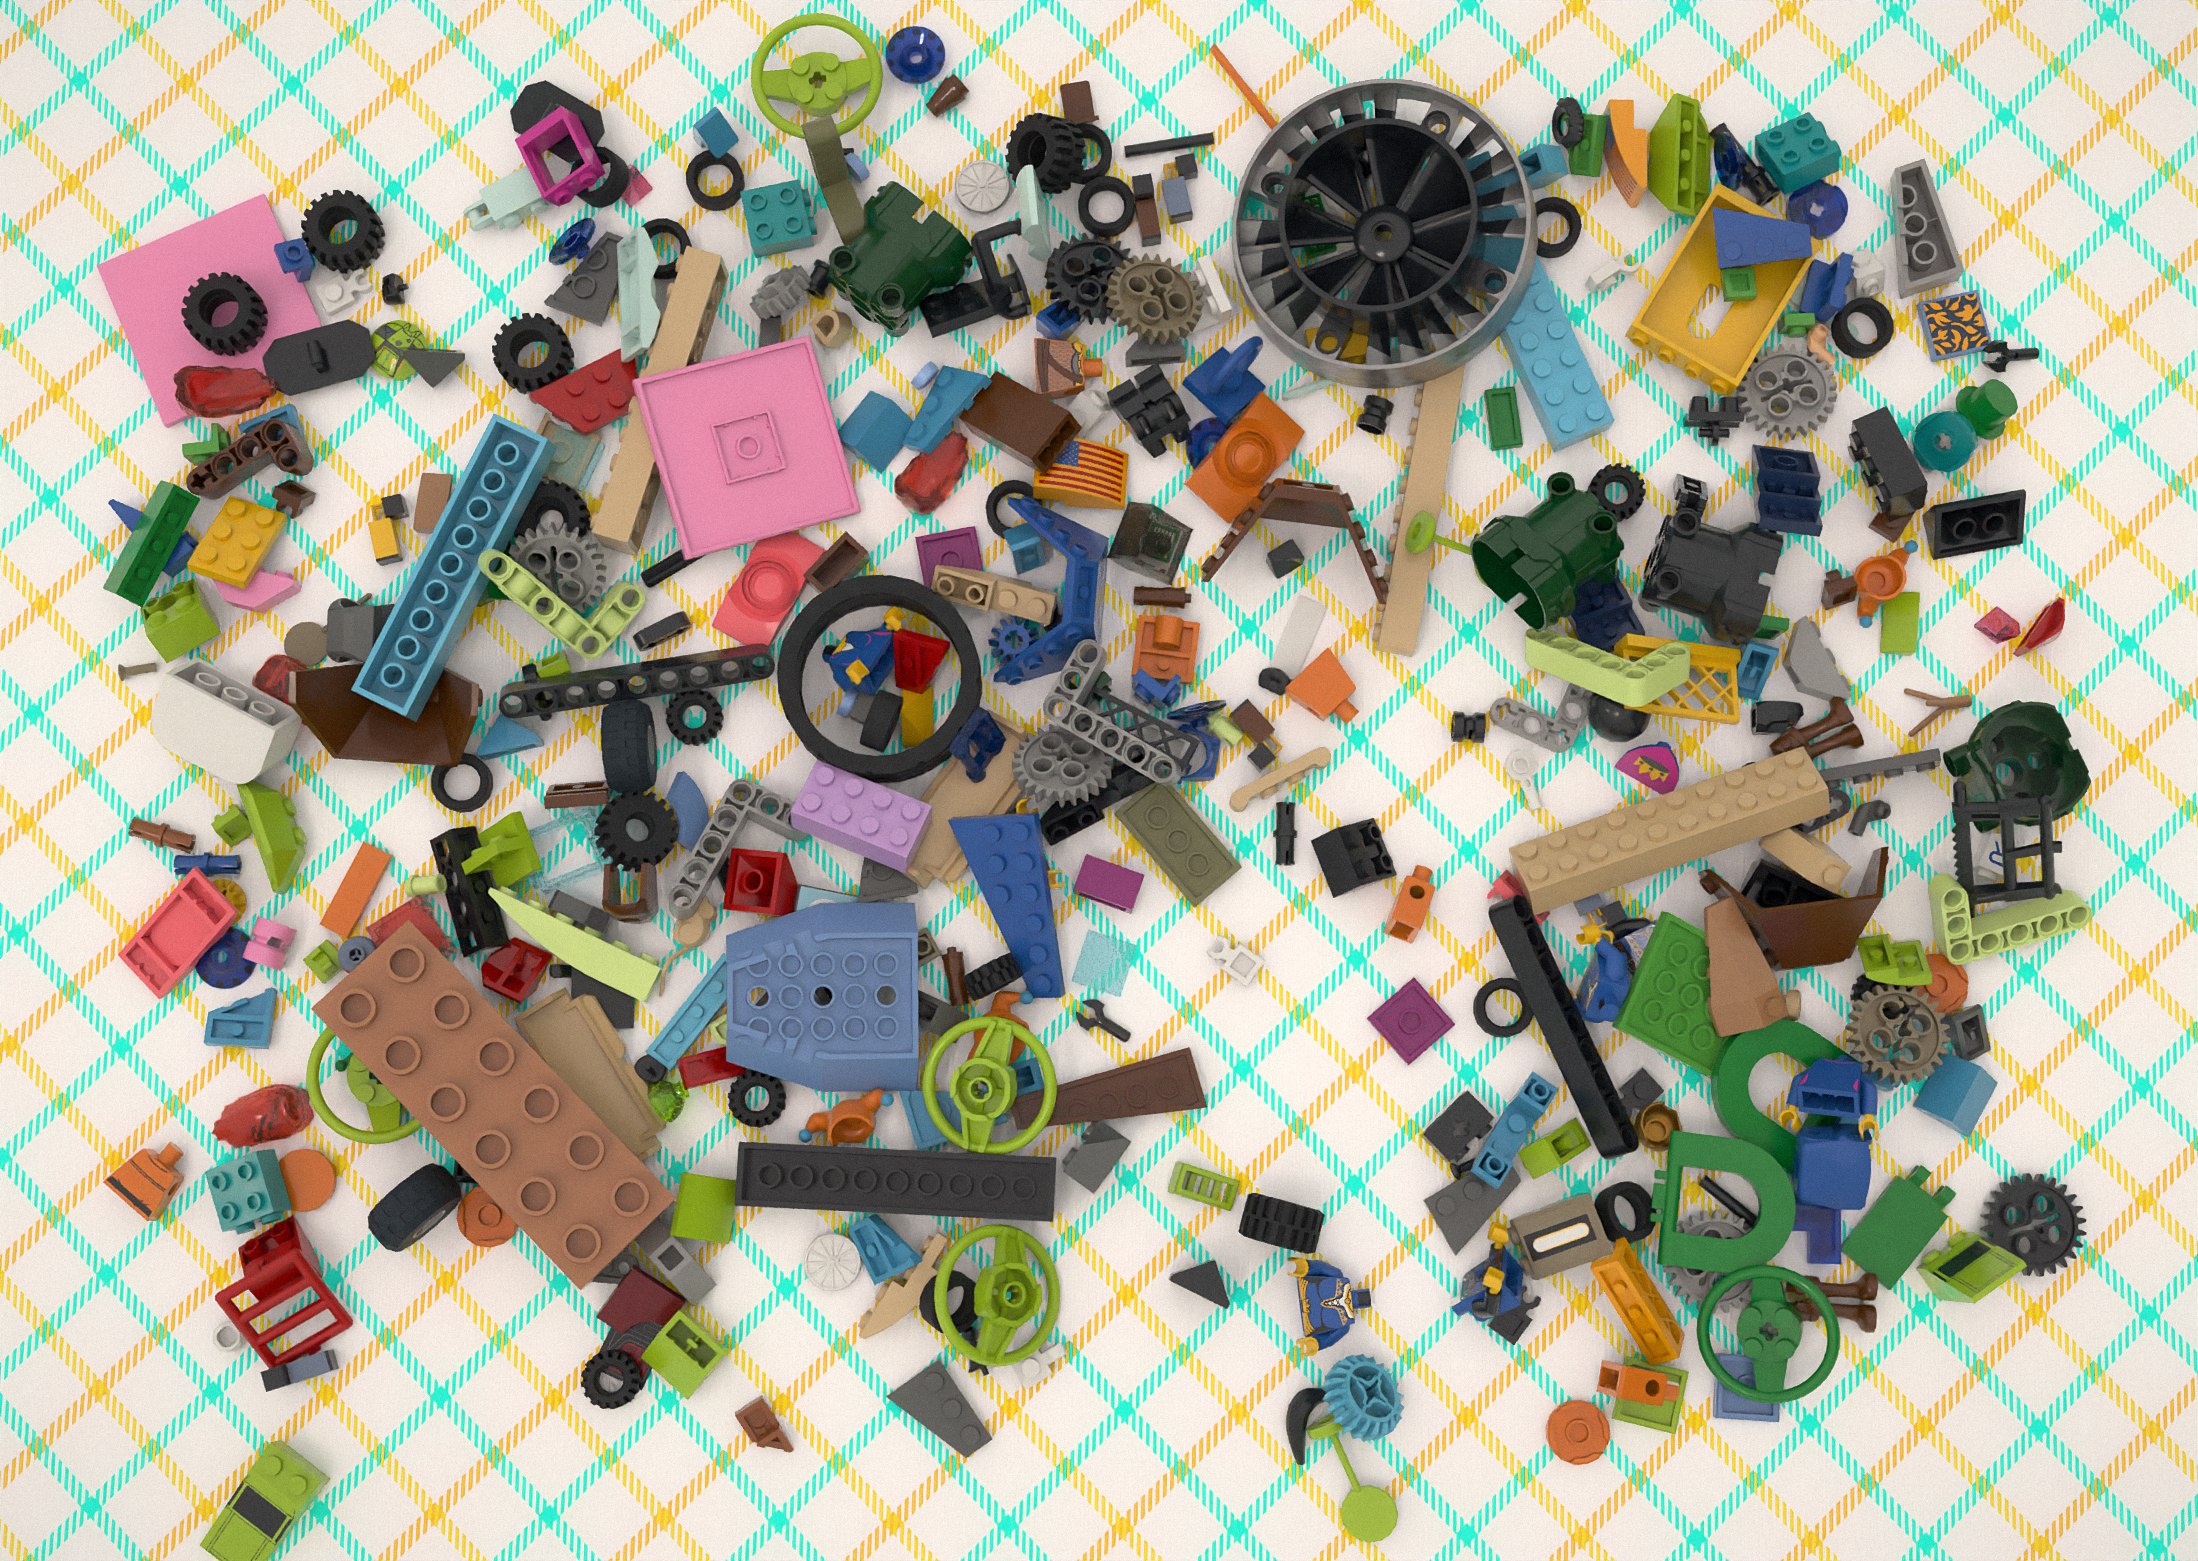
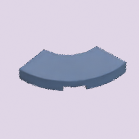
[666,771,710,852]

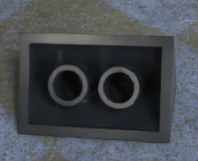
[1922,489,2026,560]
[1739,858,1845,909]

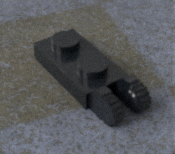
[1673,473,1708,518]

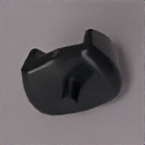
[382,273,409,305]
[1258,667,1290,696]
[634,1054,668,1086]

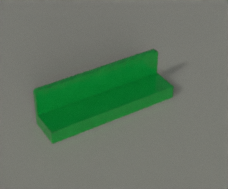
[103,480,200,607]

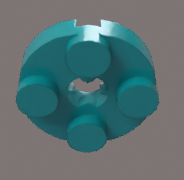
[1913,409,1978,472]

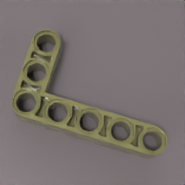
[801,114,864,246]

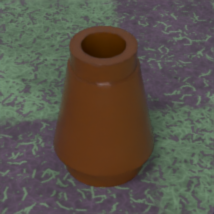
[925,74,970,118]

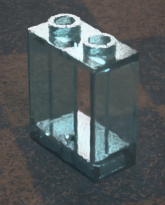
[528,806,613,895]

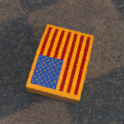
[1602,99,1647,208]
[1033,438,1129,510]

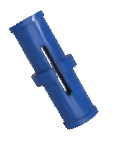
[174,852,242,877]

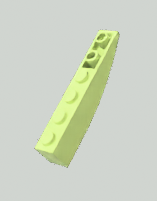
[488,885,662,1003]

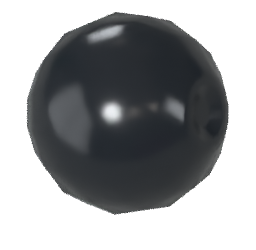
[1587,692,1652,742]

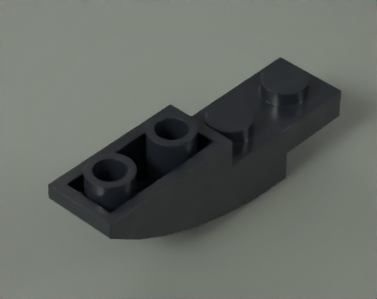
[1040,754,1155,846]

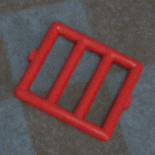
[215,1248,353,1369]

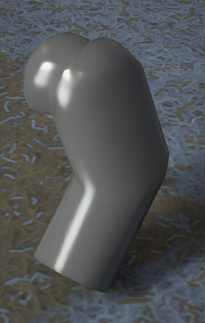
[1847,800,1891,837]

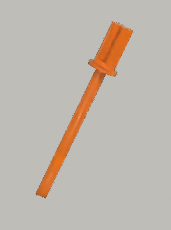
[1210,44,1297,165]

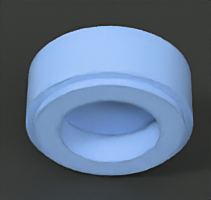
[845,152,870,183]
[911,361,939,391]
[836,689,860,718]

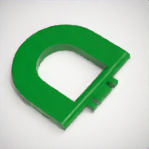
[1711,1019,1858,1174]
[1649,1130,1796,1274]

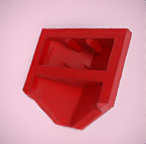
[2013,597,2065,657]
[481,937,552,1004]

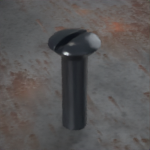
[1450,1158,1475,1180]

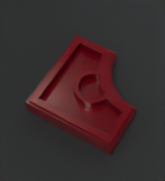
[596,1264,686,1334]

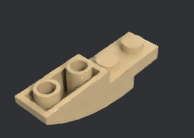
[931,565,1059,625]
[858,1233,950,1339]

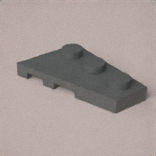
[544,231,624,327]
[857,857,919,903]
[1423,1166,1521,1256]
[886,1359,993,1458]

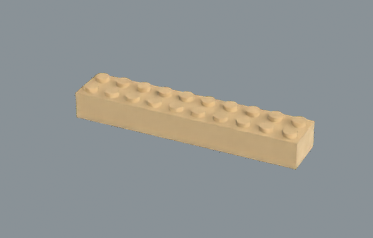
[590,246,729,556]
[1508,746,1830,915]

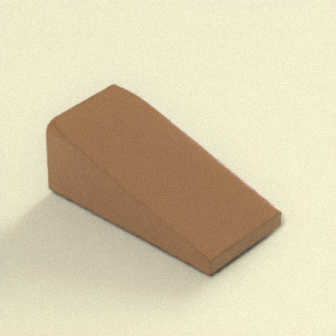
[413,473,453,534]

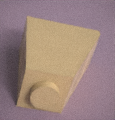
[1758,827,1852,894]

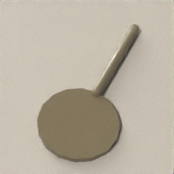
[284,593,372,667]

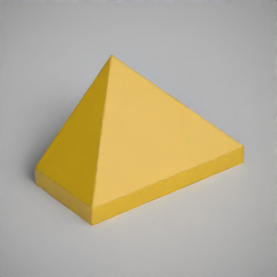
[901,685,934,747]

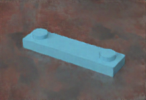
[645,953,727,1071]

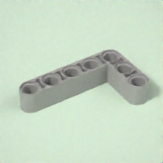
[1043,639,1182,786]
[668,778,809,920]

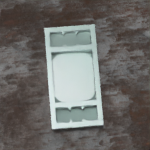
[1016,165,1052,263]
[617,227,661,362]

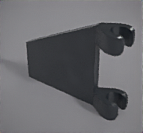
[549,964,635,1029]

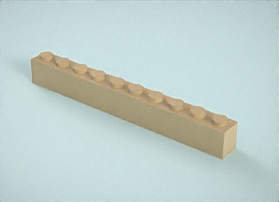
[1372,350,1466,657]

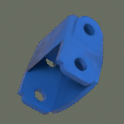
[1792,1124,1872,1210]

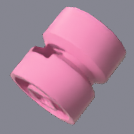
[242,916,297,971]

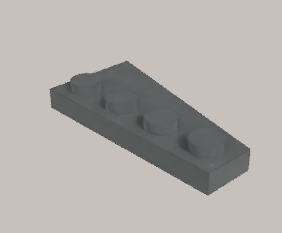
[1818,748,1941,790]

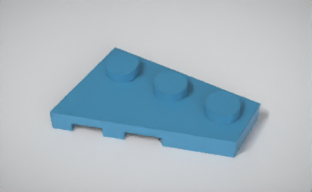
[899,1091,1008,1151]

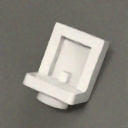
[1850,247,1885,299]
[1066,389,1112,439]

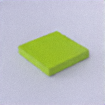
[1611,1356,1689,1434]

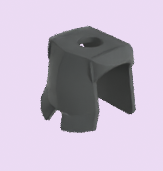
[326,598,395,663]

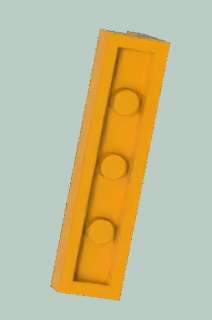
[1590,1237,1685,1366]

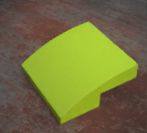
[1856,934,1932,986]
[670,1172,736,1244]

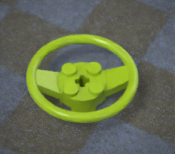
[751,13,883,139]
[922,1016,1057,1155]
[306,1026,423,1144]
[934,1224,1060,1367]

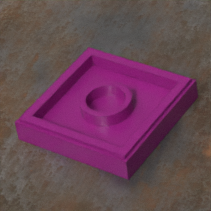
[915,526,984,589]
[1366,977,1455,1066]

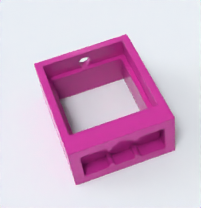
[515,106,606,207]

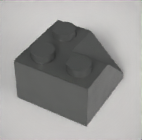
[1062,1120,1131,1194]

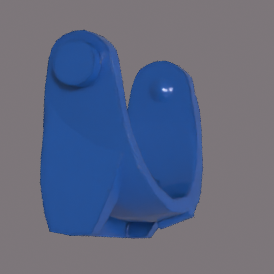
[1176,724,1221,784]

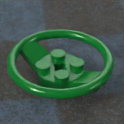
[1696,1265,1840,1404]

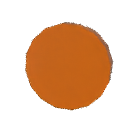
[1907,954,1969,1015]
[278,1149,337,1212]
[456,1186,519,1248]
[1545,1400,1610,1465]

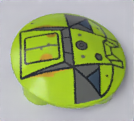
[371,320,429,381]

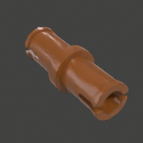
[128,817,196,854]

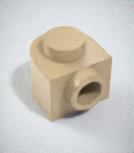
[809,309,853,348]

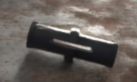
[1273,802,1298,866]

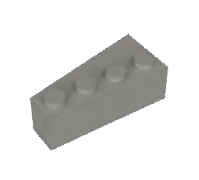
[1890,158,1964,299]

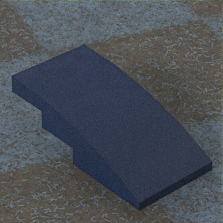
[1752,444,1823,537]
[1567,569,1646,653]

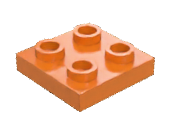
[1131,615,1200,685]

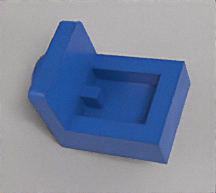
[274,237,315,283]

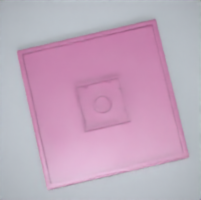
[96,193,322,428]
[632,335,861,560]

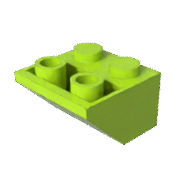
[140,578,221,663]
[641,1309,731,1400]

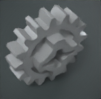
[749,265,812,320]

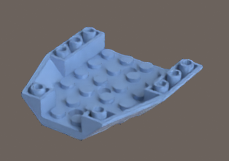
[726,903,919,1092]

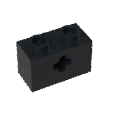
[1420,1090,1494,1162]

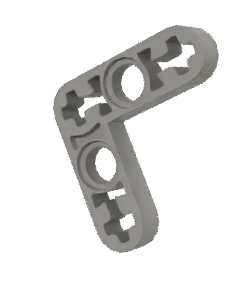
[1489,683,1593,753]

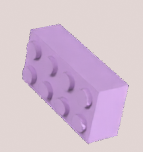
[791,760,932,873]

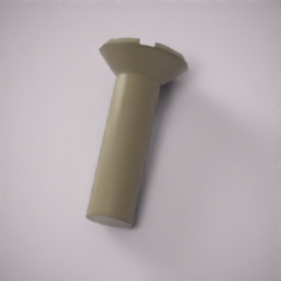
[118,662,157,681]

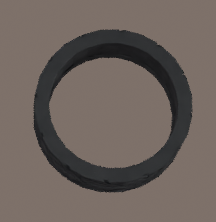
[777,575,982,784]

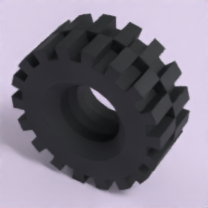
[513,480,591,561]
[594,791,678,873]

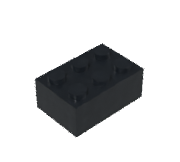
[1847,406,1928,522]

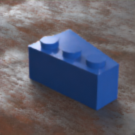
[1712,207,1812,270]

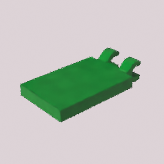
[1838,1165,1957,1290]

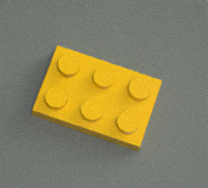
[187,496,288,590]

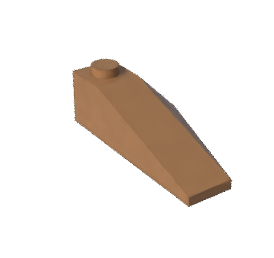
[1704,896,1789,1037]

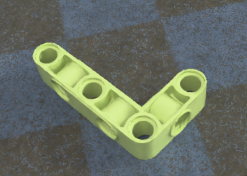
[478,549,645,660]

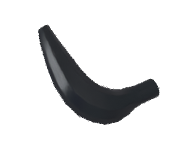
[1286,1387,1326,1465]

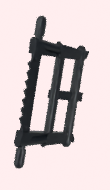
[1951,781,2062,918]

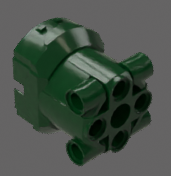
[826,181,975,338]
[1470,472,1625,632]
[1943,700,2091,834]

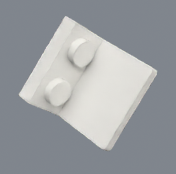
[1174,254,1232,340]

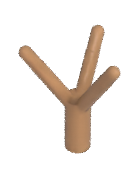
[1904,688,1972,737]

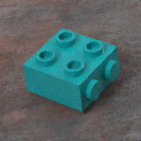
[1755,112,1841,195]
[740,179,818,258]
[205,1149,292,1235]

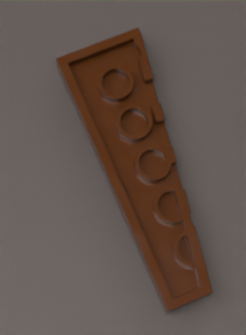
[1011,1047,1207,1130]

